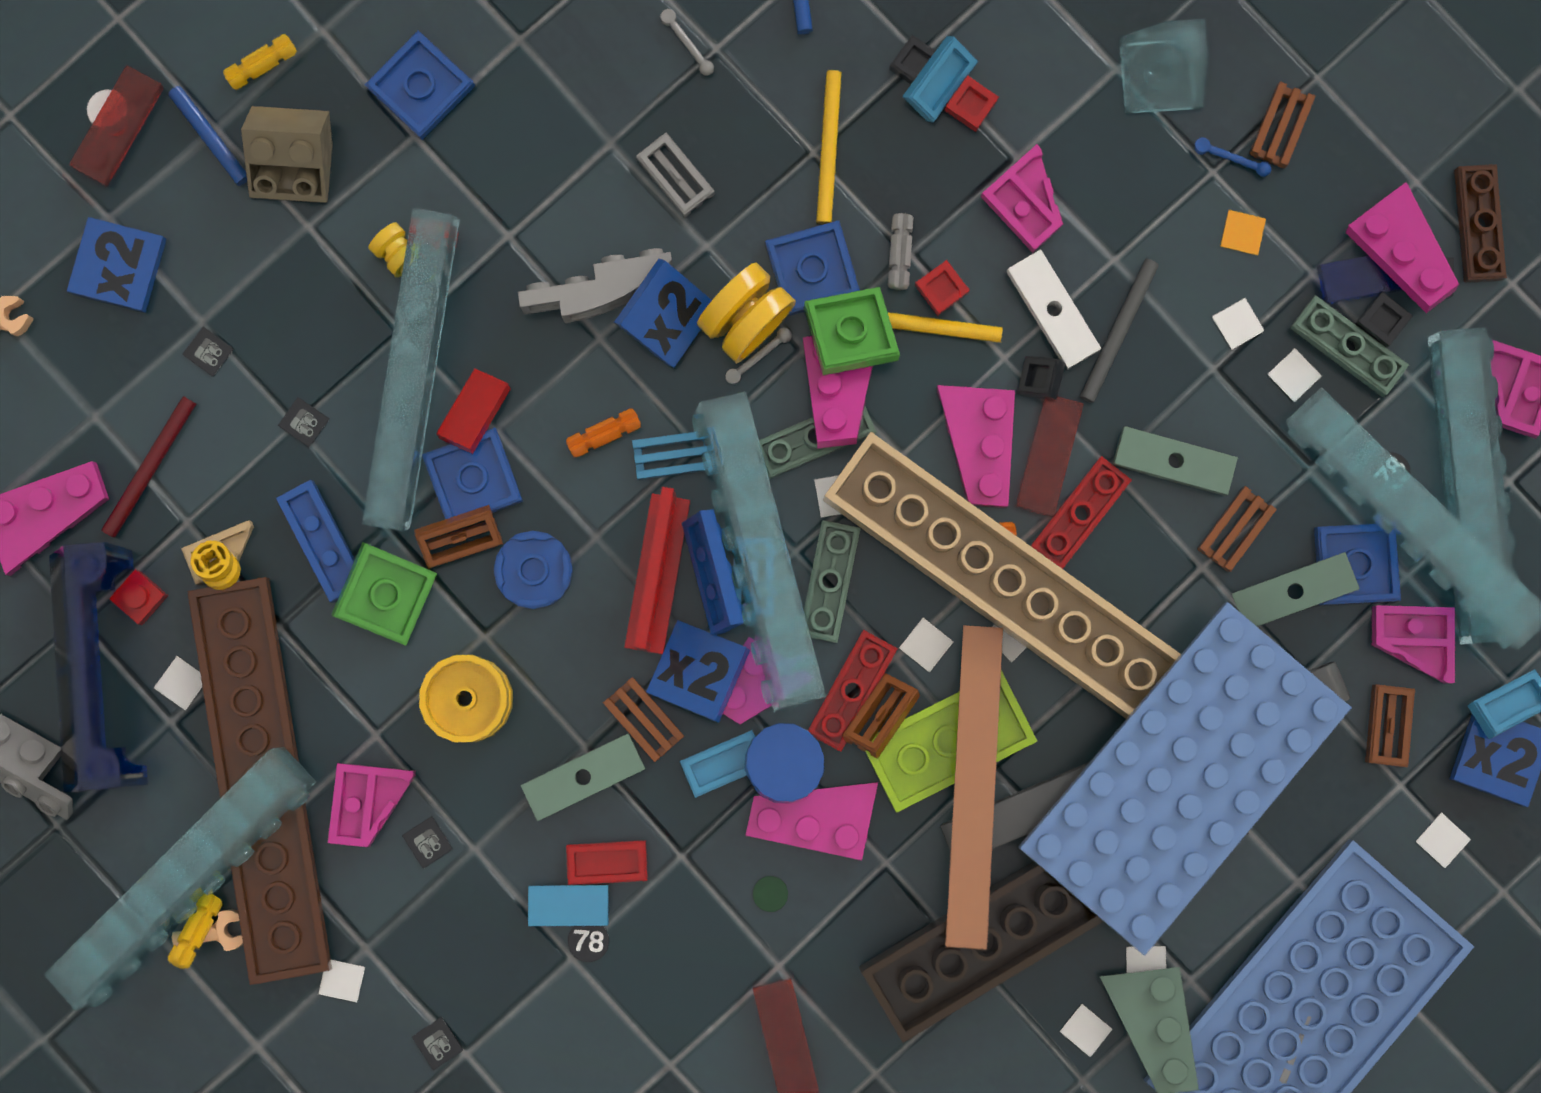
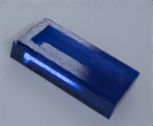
[1317,256,1402,304]

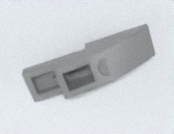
[518,248,673,323]

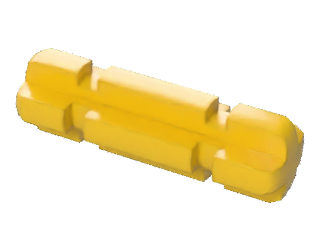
[223,34,297,90]
[168,893,222,969]

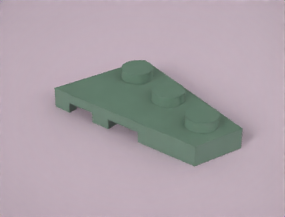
[1100,967,1199,1093]

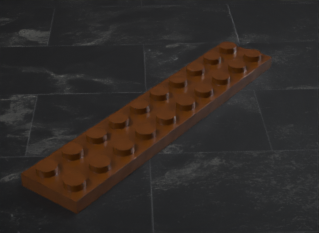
[187,577,332,985]

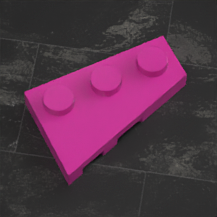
[936,385,1015,508]
[0,461,109,576]
[746,782,878,860]

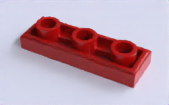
[1030,456,1132,569]
[808,629,898,752]

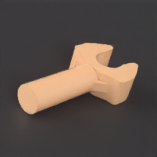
[0,296,33,337]
[172,909,243,951]

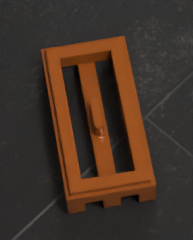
[1249,81,1316,169]
[1197,486,1277,572]
[414,505,503,569]
[843,673,920,759]
[603,677,684,762]
[1365,684,1415,767]

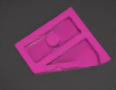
[981,144,1063,253]
[1372,605,1455,684]
[328,763,416,847]

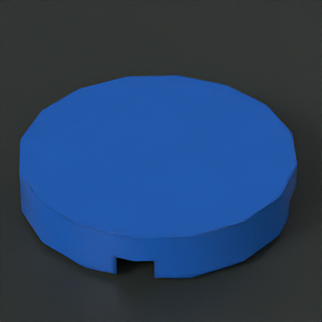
[494,531,573,610]
[745,723,824,803]

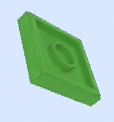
[804,287,900,375]
[331,542,437,646]

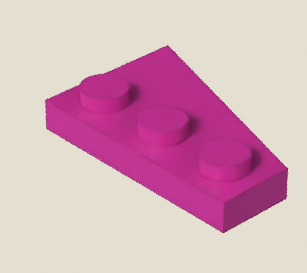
[1346,182,1459,313]
[803,336,873,449]

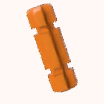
[566,408,641,457]

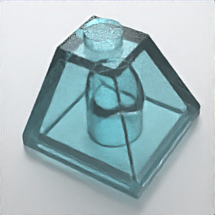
[1119,19,1208,113]

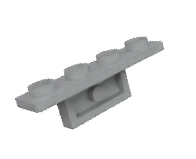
[0,714,73,820]

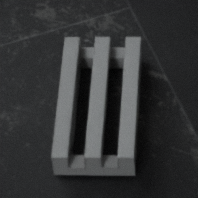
[636,133,715,218]

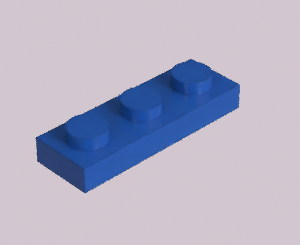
[276,480,355,603]
[682,509,744,635]

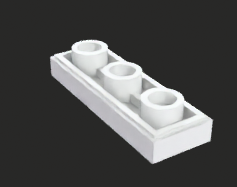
[1006,249,1102,370]

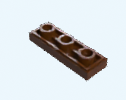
[1454,164,1507,283]

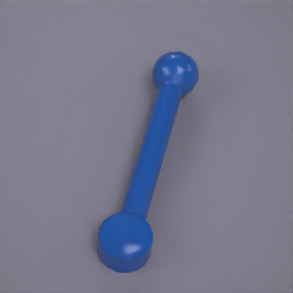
[1194,137,1271,177]

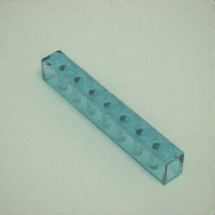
[362,208,460,531]
[1428,327,1523,645]
[1286,387,1541,650]
[692,392,826,712]
[44,747,316,1010]

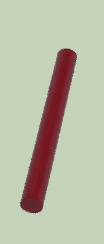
[101,396,197,538]

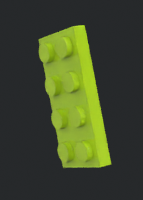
[865,670,1037,813]

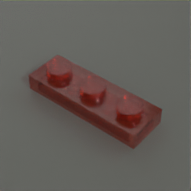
[69,65,164,187]
[1015,397,1084,517]
[753,978,819,1093]

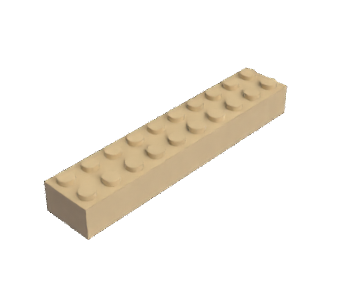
[823,432,1181,719]

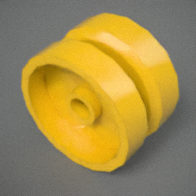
[697,262,796,363]
[419,655,513,742]

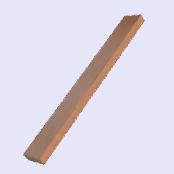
[946,625,1003,950]

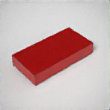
[436,368,511,454]
[566,840,648,885]

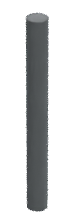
[1080,259,1159,403]

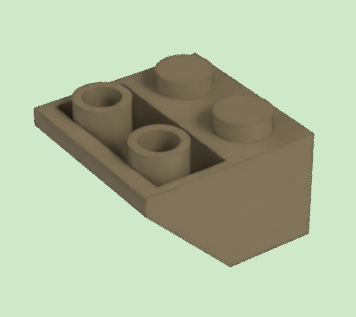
[241,106,332,203]

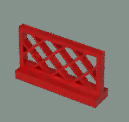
[624,487,691,654]

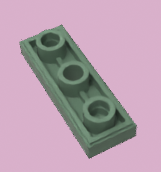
[1290,295,1409,397]
[754,407,876,480]
[1113,426,1238,496]
[799,520,860,643]
[1232,552,1360,627]
[520,733,646,821]

